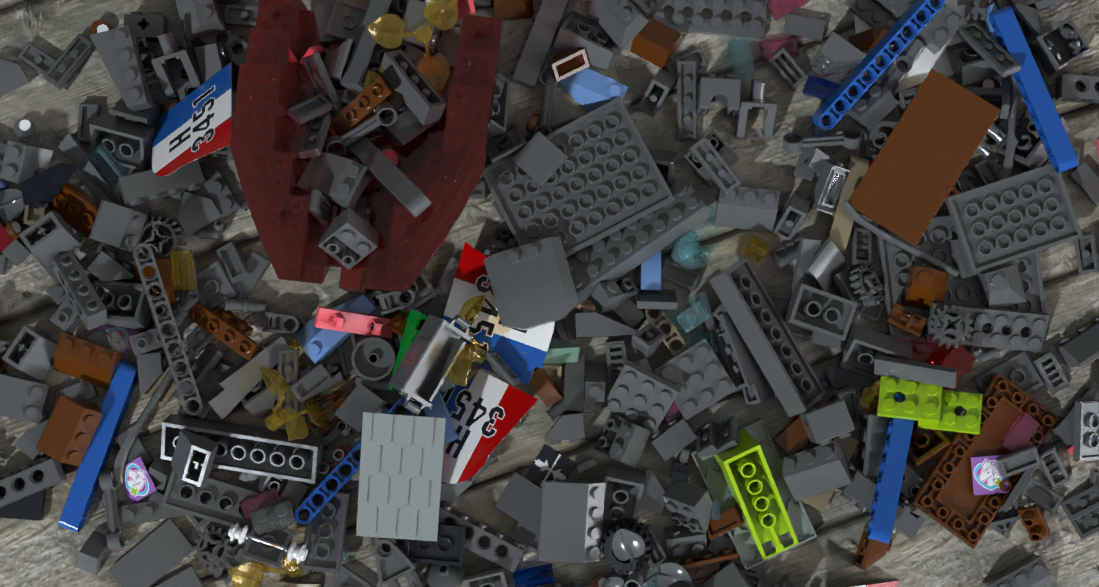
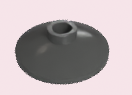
[426,564,465,587]

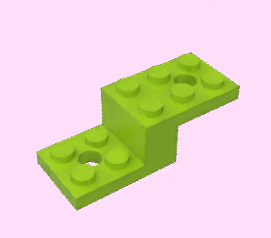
[877,376,983,435]

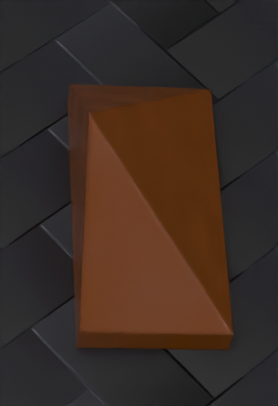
[550,48,589,82]

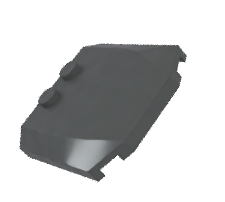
[483,236,580,330]

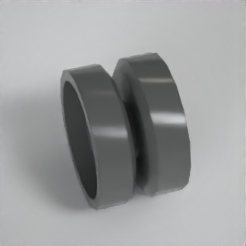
[351,336,395,381]

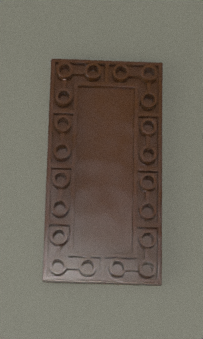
[848,69,1001,246]
[910,372,1058,549]

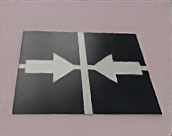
[525,444,576,486]

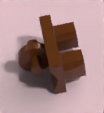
[886,303,928,337]
[1017,504,1050,541]

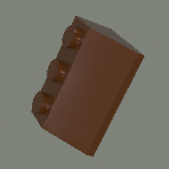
[54,332,125,389]
[36,394,104,467]

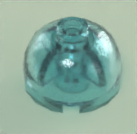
[671,229,707,270]

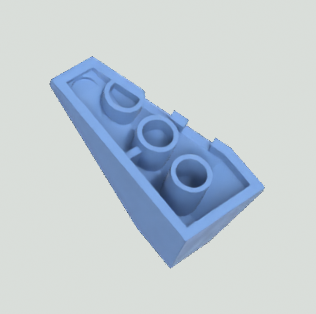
[549,68,628,113]
[297,294,377,364]

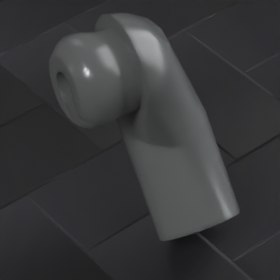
[969,346,1000,362]

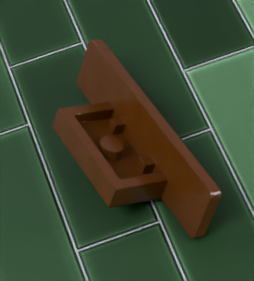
[329,77,392,136]
[188,302,258,360]
[658,548,738,585]

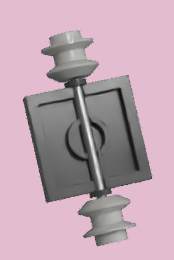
[228,522,308,570]

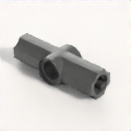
[880,38,925,95]

